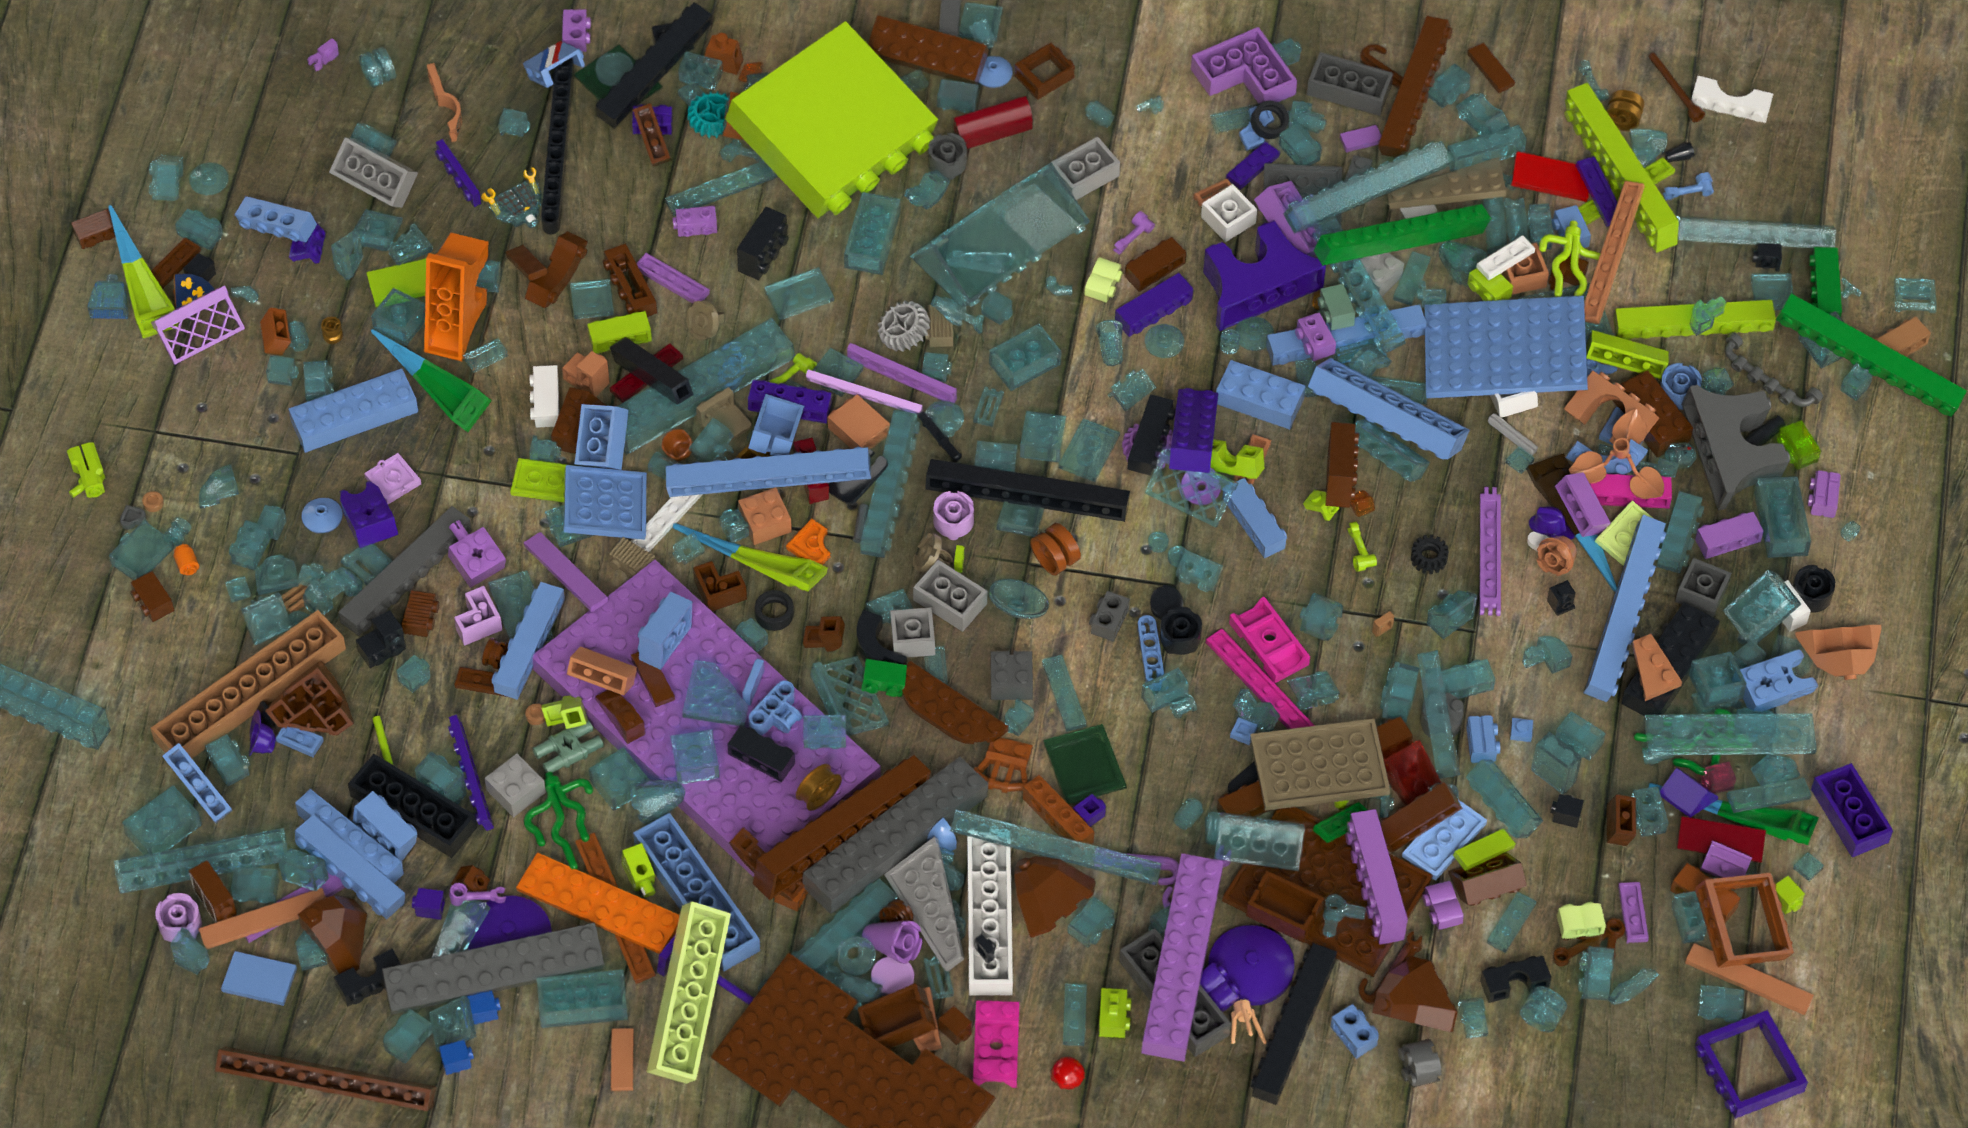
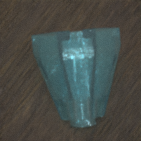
[1439,240,1487,287]
[630,780,685,825]

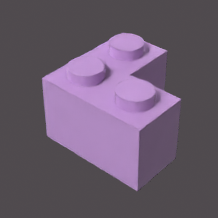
[454,586,502,646]

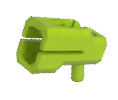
[67,442,105,498]

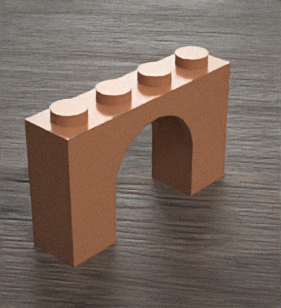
[1564,370,1659,444]

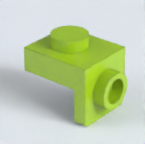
[1303,490,1339,521]

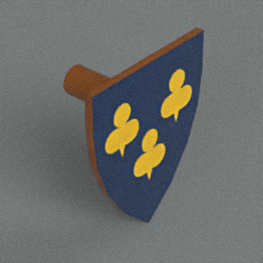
[173,274,215,309]

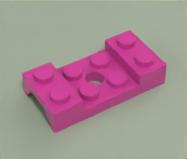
[1229,597,1310,683]
[973,1000,1019,1088]

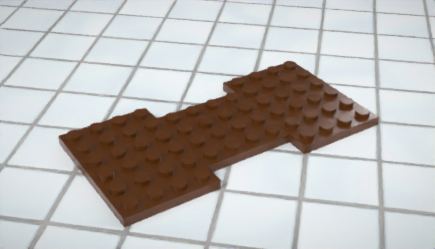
[711,952,996,1128]

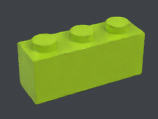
[587,311,652,353]

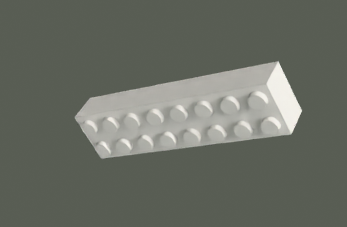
[967,831,1013,995]

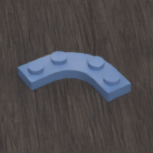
[1565,439,1648,474]

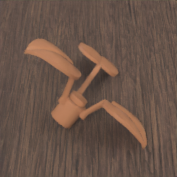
[1569,409,1664,499]

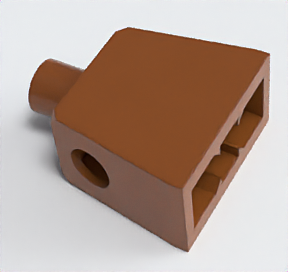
[703,33,744,75]

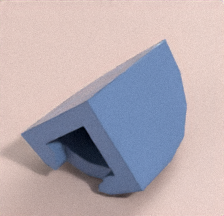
[927,818,957,852]

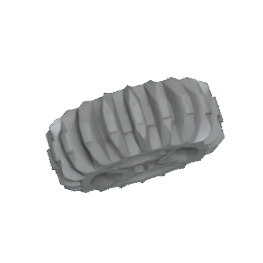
[877,301,931,352]

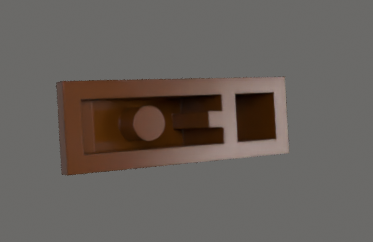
[595,690,645,744]

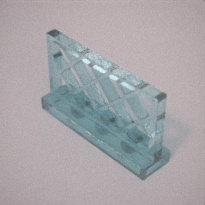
[1145,449,1239,527]
[810,656,889,737]

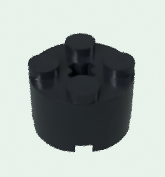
[1792,565,1836,613]
[1160,607,1202,655]

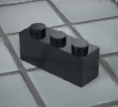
[727,725,795,782]

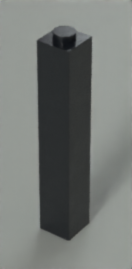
[610,337,694,405]

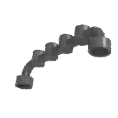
[1725,332,1823,407]

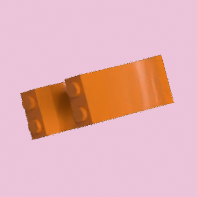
[424,233,489,361]

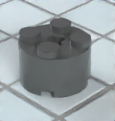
[928,133,967,180]
[1420,690,1464,740]
[1398,1039,1441,1088]

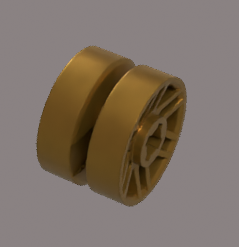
[1606,90,1645,131]

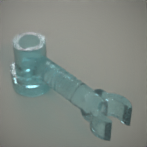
[1579,60,1609,101]
[720,139,766,164]

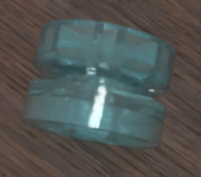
[359,46,396,88]
[1520,986,1567,1032]

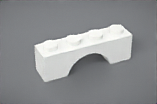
[1691,76,1773,123]

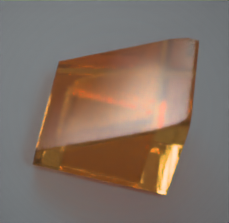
[738,62,763,84]
[1350,490,1375,517]

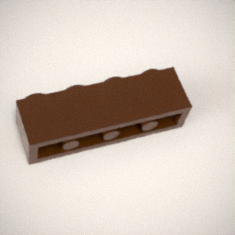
[1379,782,1463,853]

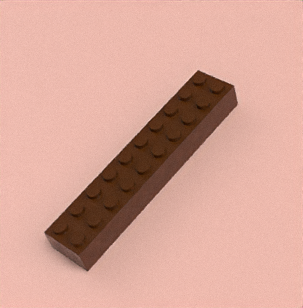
[753,755,931,900]

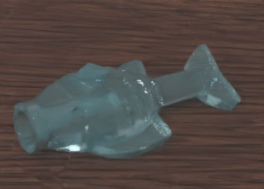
[931,296,984,334]

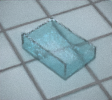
[109,520,175,580]

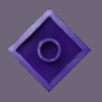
[1659,768,1718,818]

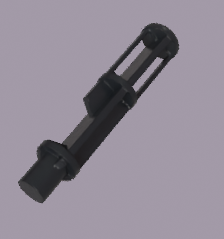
[918,412,962,462]

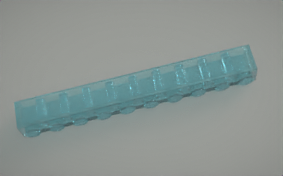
[1283,141,1453,234]

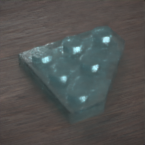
[682,660,748,726]

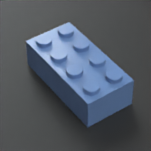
[1216,360,1306,430]

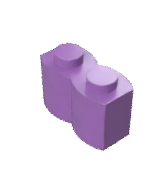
[1422,881,1464,930]

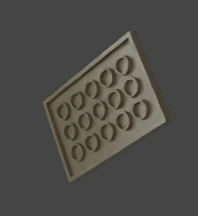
[1250,719,1390,811]

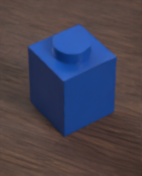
[467,991,501,1025]
[439,1040,474,1075]

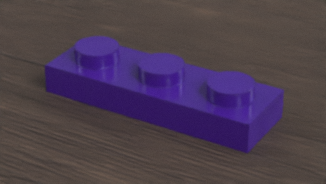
[1226,141,1280,190]

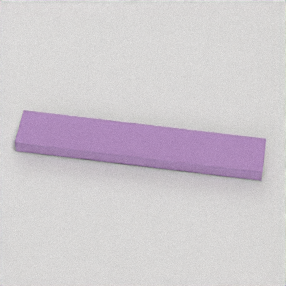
[806,369,923,415]

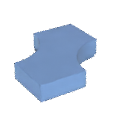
[1239,106,1274,151]

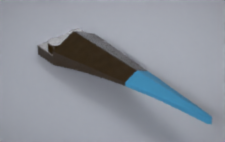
[1526,453,1617,592]

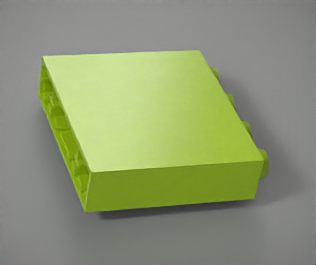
[725,21,938,218]

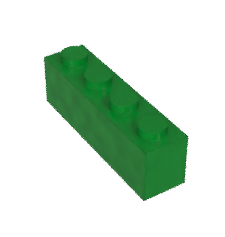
[1808,247,1842,320]

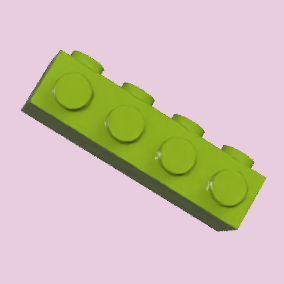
[1586,330,1669,379]

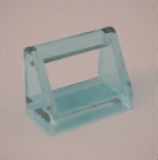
[331,230,363,281]

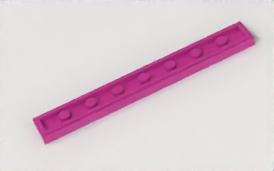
[1206,628,1315,729]

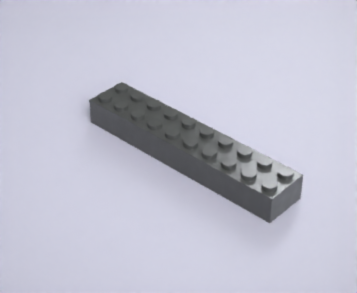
[802,757,989,914]
[382,923,604,1015]

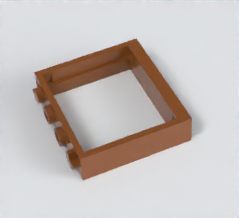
[1695,873,1794,968]

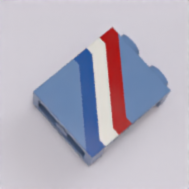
[523,41,585,88]

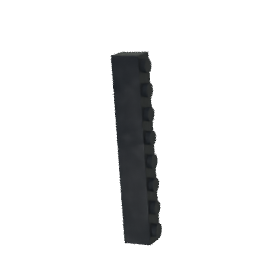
[596,2,712,129]
[1250,943,1337,1105]

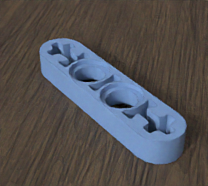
[1137,615,1164,689]

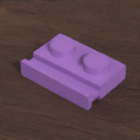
[1700,841,1752,878]

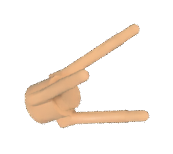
[1231,1000,1267,1044]

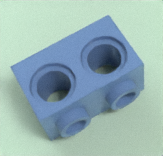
[1330,1004,1379,1059]

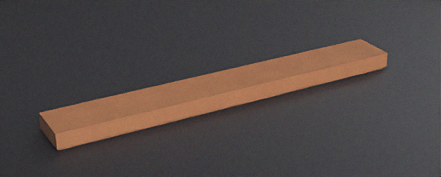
[1584,181,1645,324]

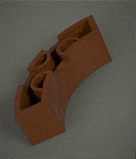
[525,231,588,308]

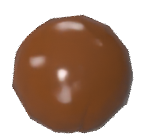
[661,429,694,461]

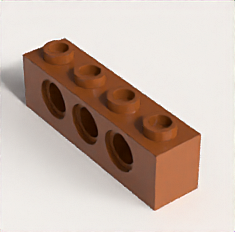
[1023,775,1094,855]

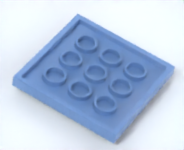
[563,465,647,540]

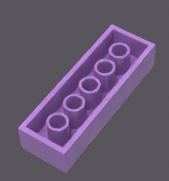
[1345,809,1408,945]

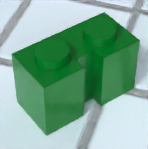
[861,659,907,697]

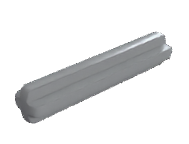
[1488,413,1538,456]

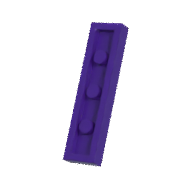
[435,139,481,207]
[1576,156,1618,227]

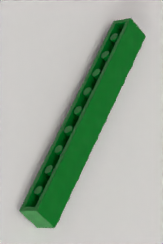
[1313,204,1491,265]
[1776,293,1967,417]

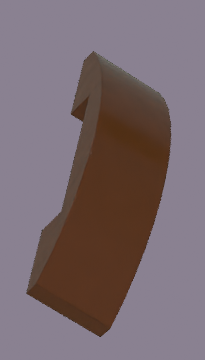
[729,827,805,901]

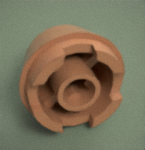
[1537,536,1577,576]

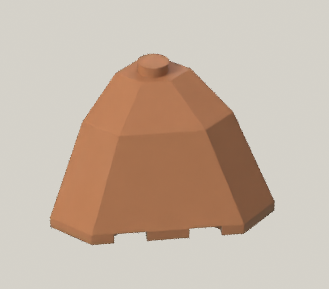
[1795,625,1882,680]

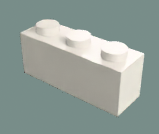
[530,365,559,428]

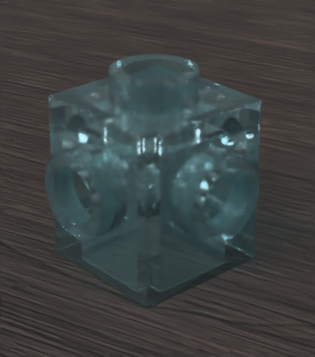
[1701,368,1734,395]

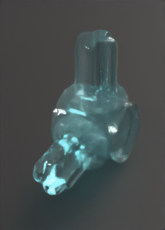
[1323,894,1366,938]

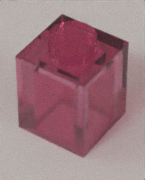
[1701,761,1736,794]

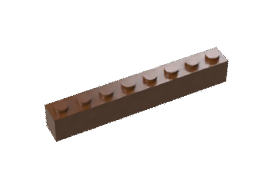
[1378,16,1452,159]

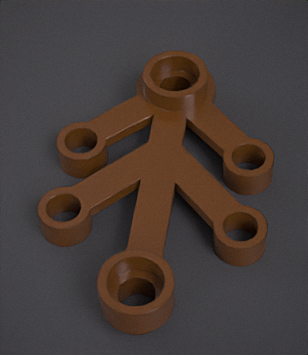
[1553,918,1625,973]

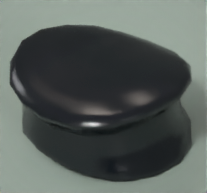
[1150,585,1184,619]

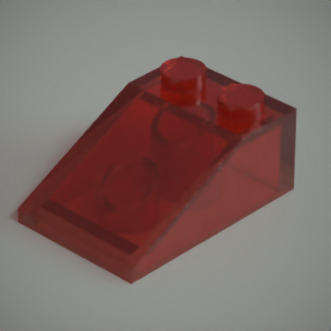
[1383,740,1442,806]

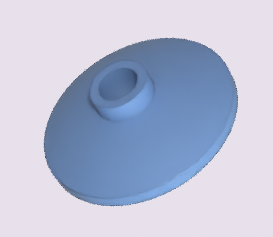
[979,56,1012,88]
[302,498,343,533]

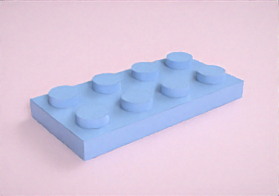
[1402,800,1487,881]

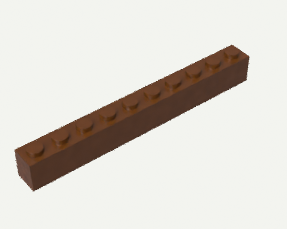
[1217,716,1413,829]
[215,1046,436,1111]

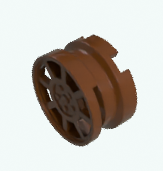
[482,638,508,670]
[879,899,914,923]

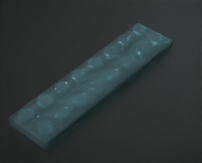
[1644,713,1817,755]

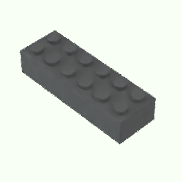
[1119,928,1231,1057]

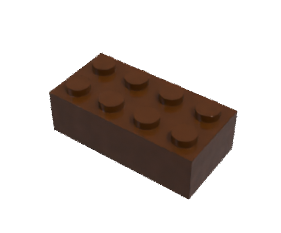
[1613,370,1693,458]
[1325,422,1359,508]

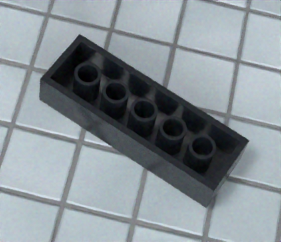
[1622,602,1720,723]
[348,754,477,858]

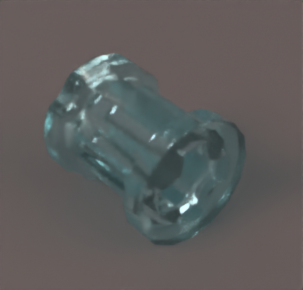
[1170,694,1197,719]

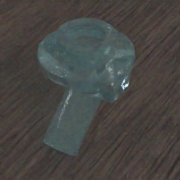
[1136,96,1164,115]

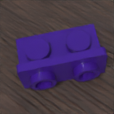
[289,222,325,264]

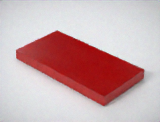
[1511,151,1589,202]

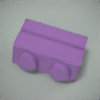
[1807,470,1841,518]

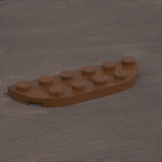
[902,661,1009,744]

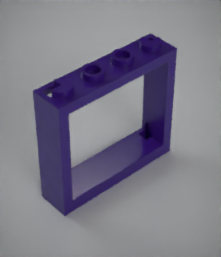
[1695,1010,1808,1119]

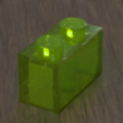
[1777,420,1821,470]

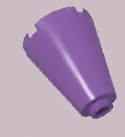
[862,920,922,964]

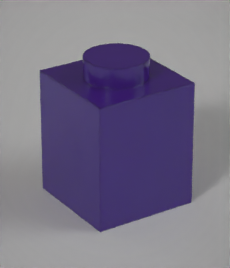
[412,888,445,920]

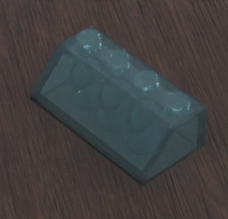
[1214,812,1305,871]

